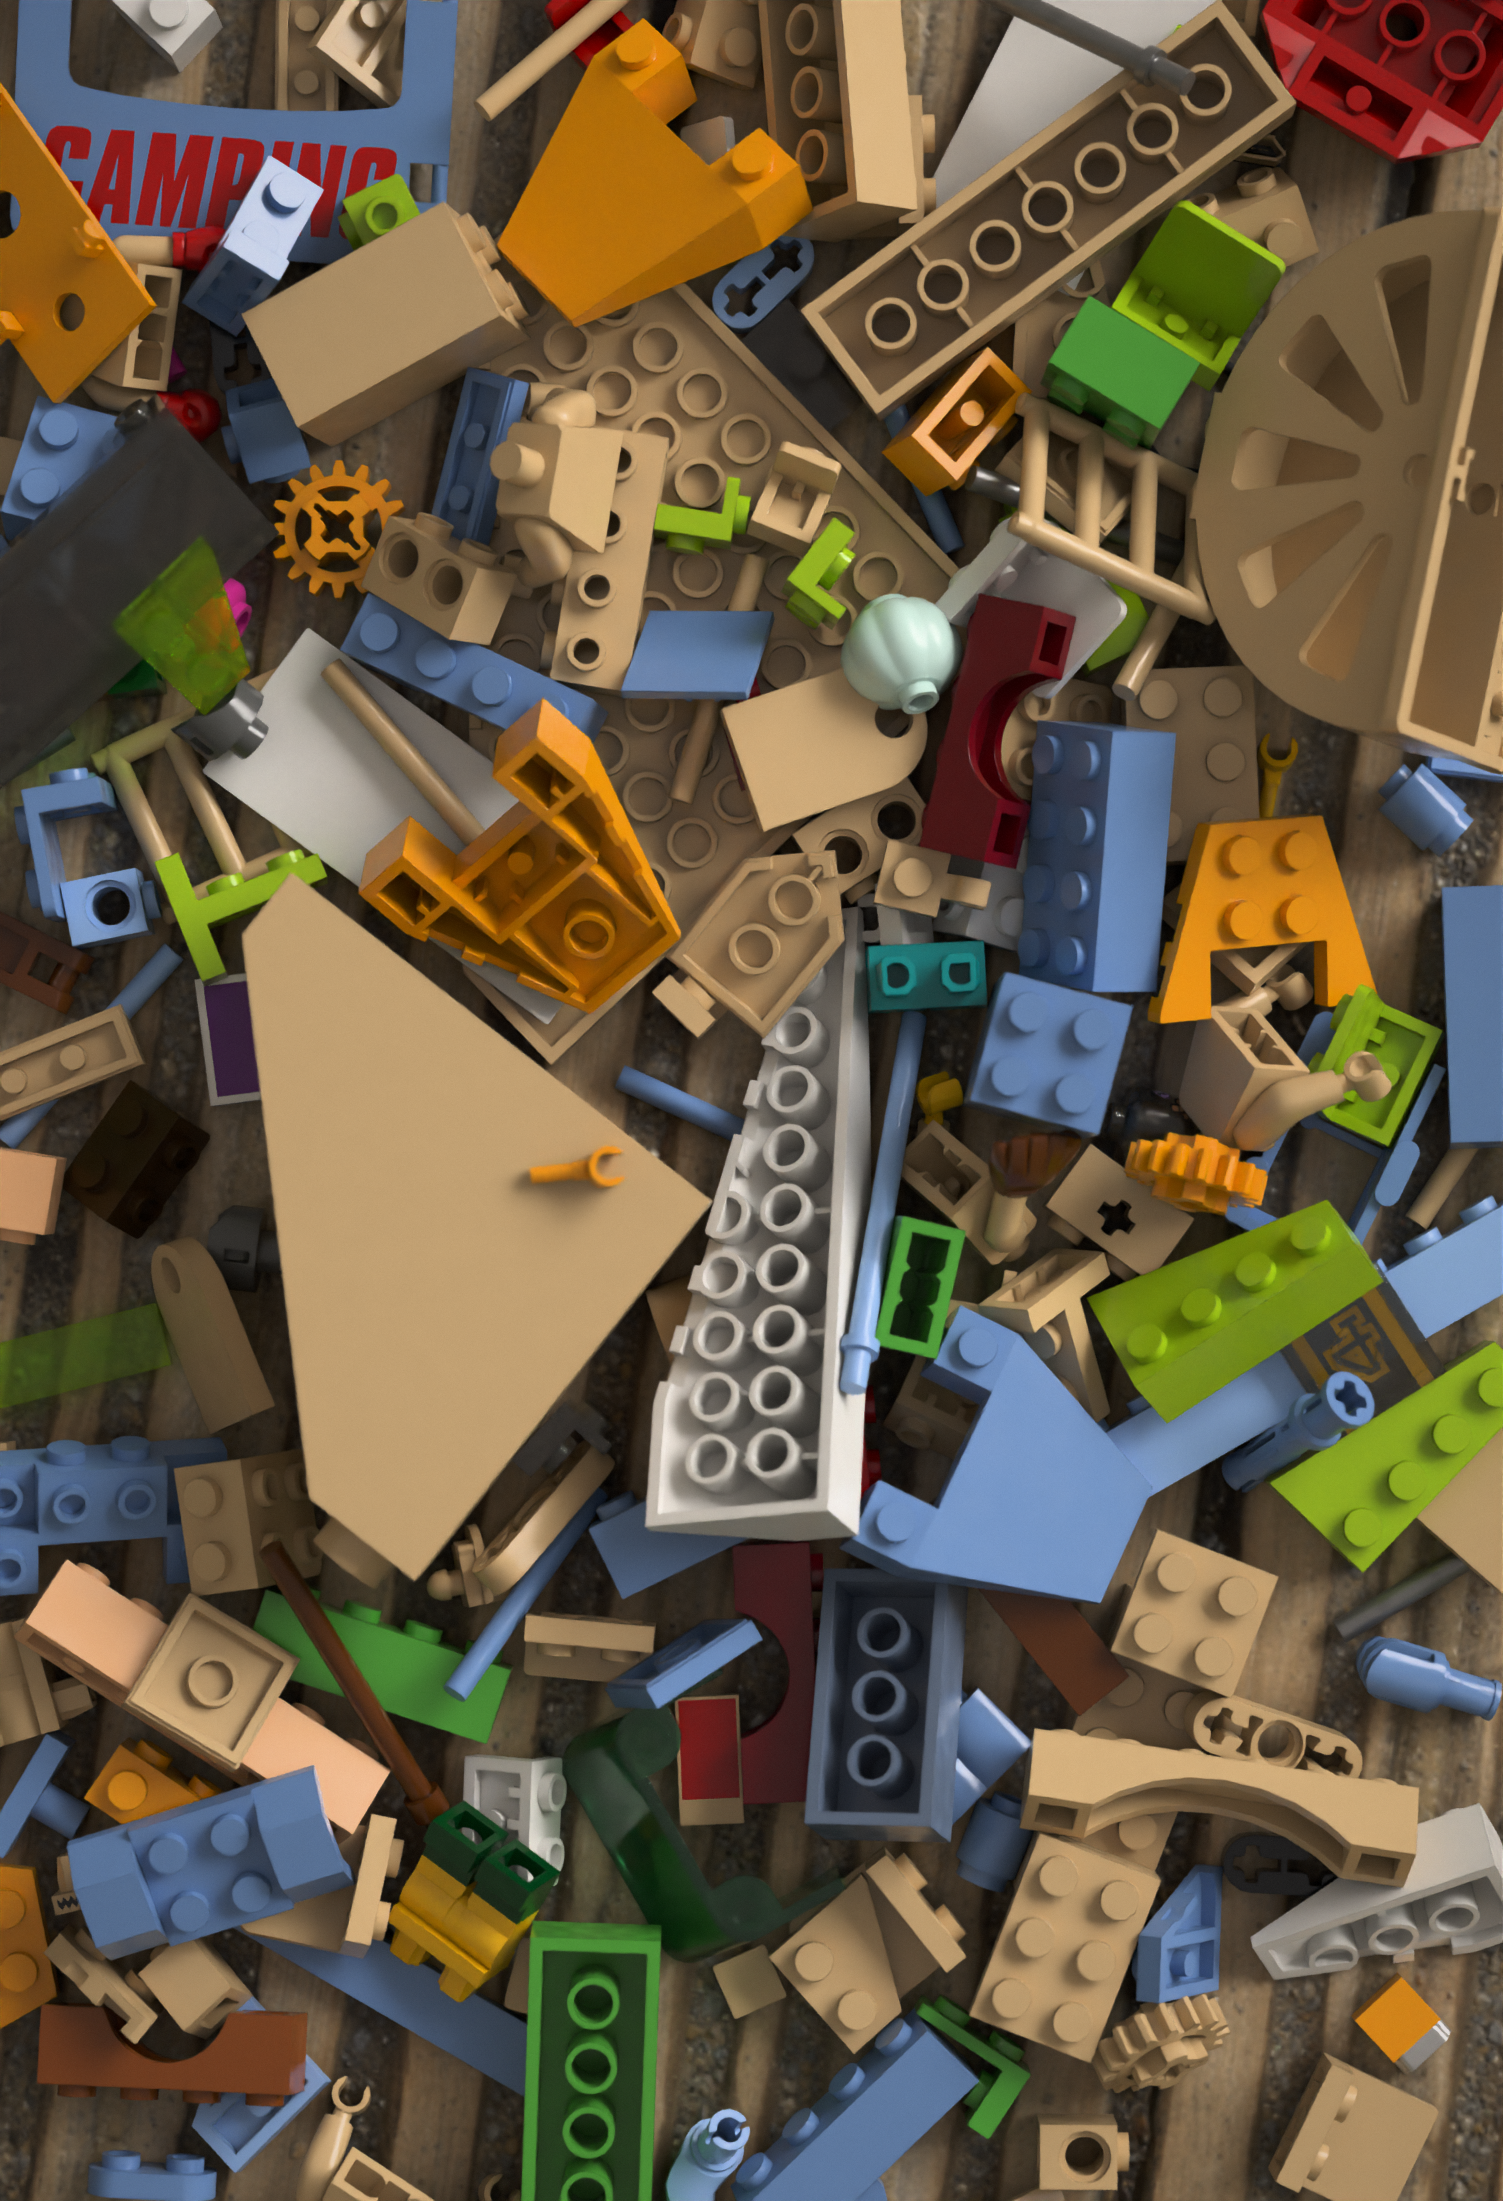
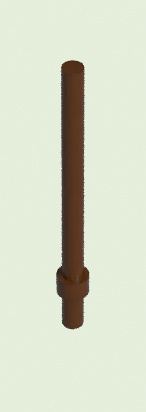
[258,1540,449,1830]

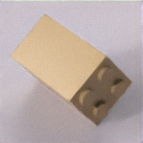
[241,201,530,447]

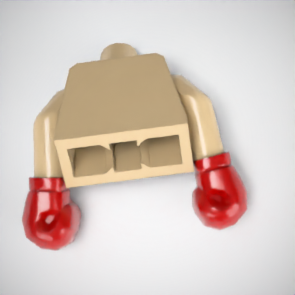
[60,225,226,442]

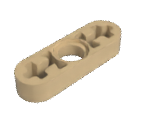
[472,1438,615,1595]
[1184,1690,1363,1778]

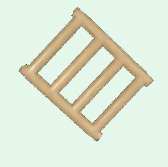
[1007,392,1216,625]
[90,666,314,925]

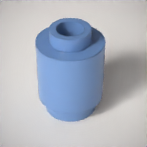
[1378,763,1474,857]
[956,1791,1034,1892]

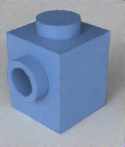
[221,378,311,484]

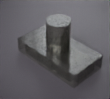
[741,298,864,434]

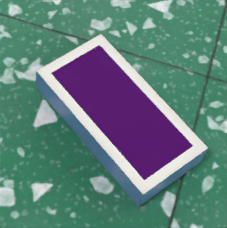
[195,973,261,1107]

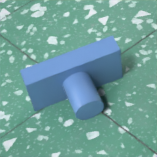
[0,1730,91,1859]

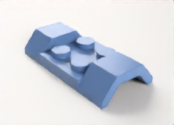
[67,1765,356,1961]

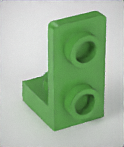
[914,1994,1031,2140]

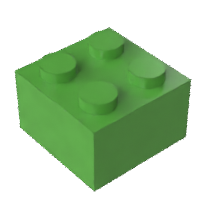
[1040,295,1200,450]

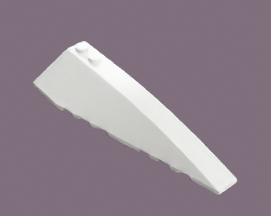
[645,907,871,1541]

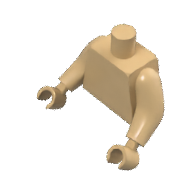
[490,382,624,600]
[1179,964,1392,1152]
[295,2076,521,2201]

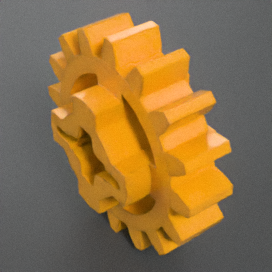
[269,460,406,602]
[1124,1132,1268,1216]

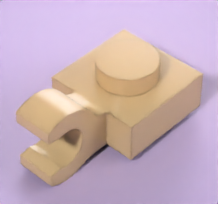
[873,839,992,919]

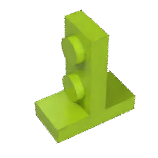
[154,849,328,987]

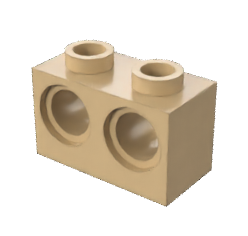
[361,512,518,645]
[791,777,932,905]

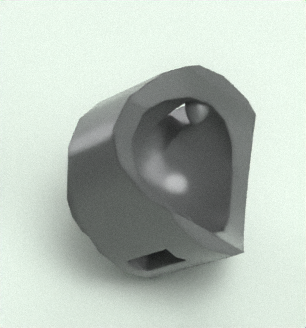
[171,662,269,761]
[207,1205,282,1293]

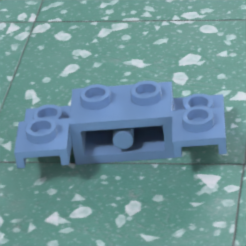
[0,1436,227,1596]

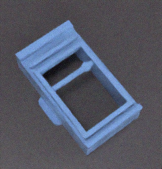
[1224,1012,1446,1245]

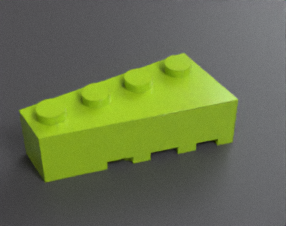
[1086,1199,1384,1423]
[1264,1340,1503,1573]

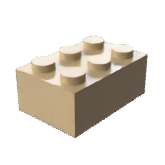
[1120,665,1259,867]

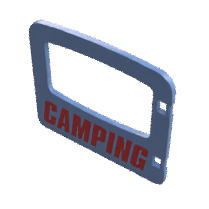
[10,0,458,264]

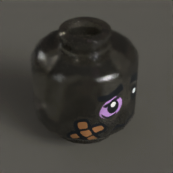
[1102,1086,1200,1168]

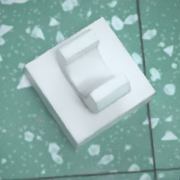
[858,884,934,946]

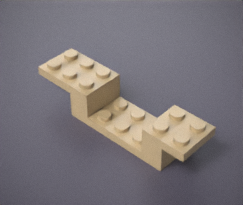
[968,1528,1279,2063]

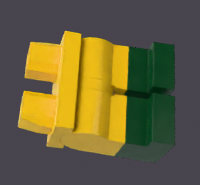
[388,1800,561,2002]

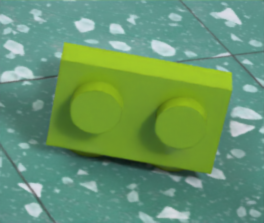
[1110,200,1286,391]
[1307,984,1446,1150]

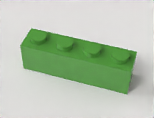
[253,1585,514,1744]

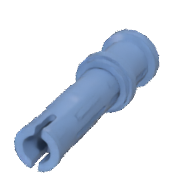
[1222,1371,1374,1492]

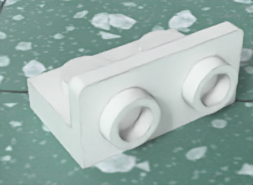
[462,1754,567,1886]

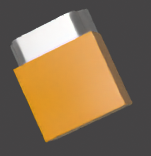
[1351,1972,1451,2074]

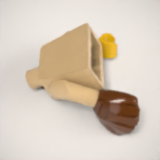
[901,1071,1082,1265]

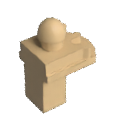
[427,1524,543,1608]

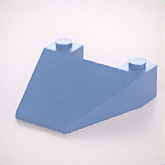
[839,1305,1153,1605]

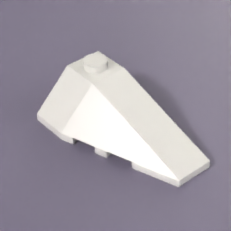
[1250,1803,1503,1980]

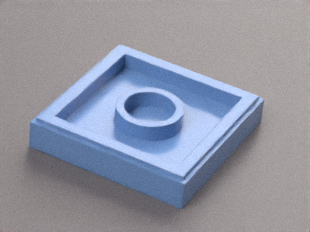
[605,1619,762,1709]

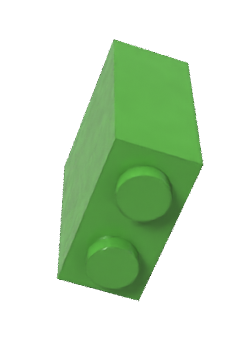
[875,1216,966,1359]

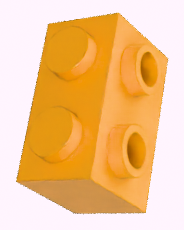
[881,347,1033,497]
[84,1737,224,1824]

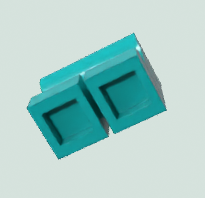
[865,940,987,1014]

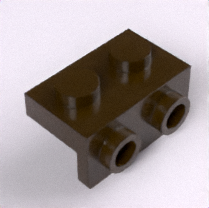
[62,1080,210,1239]

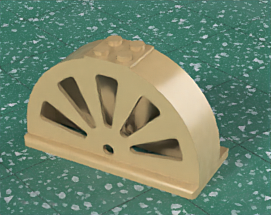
[1189,207,1503,774]

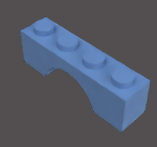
[340,592,609,744]

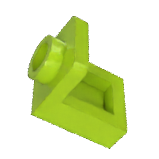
[337,174,420,251]
[654,477,751,555]

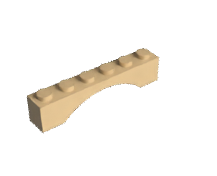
[1019,1728,1419,1888]

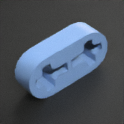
[712,236,815,334]

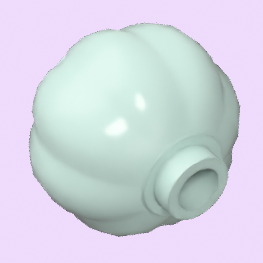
[840,594,963,714]

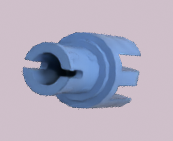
[1356,1636,1502,1721]

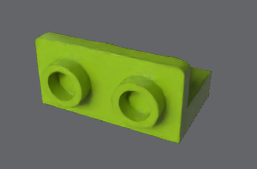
[781,517,856,630]

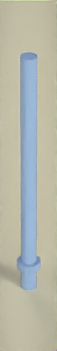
[840,1011,927,1395]

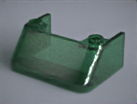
[563,1665,846,1963]

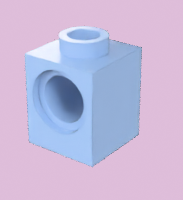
[60,868,162,950]

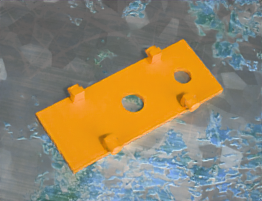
[0,82,157,404]

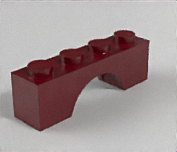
[919,593,1077,869]
[732,1540,824,1804]

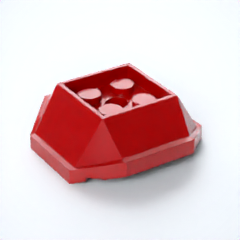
[1260,0,1503,164]

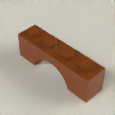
[37,2002,308,2106]

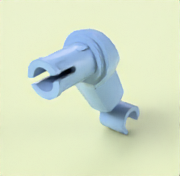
[664,2109,750,2201]

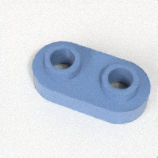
[87,2150,217,2201]

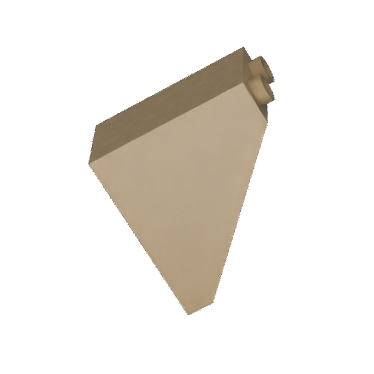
[242,872,713,1589]

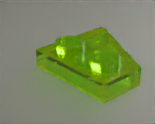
[111,536,251,715]

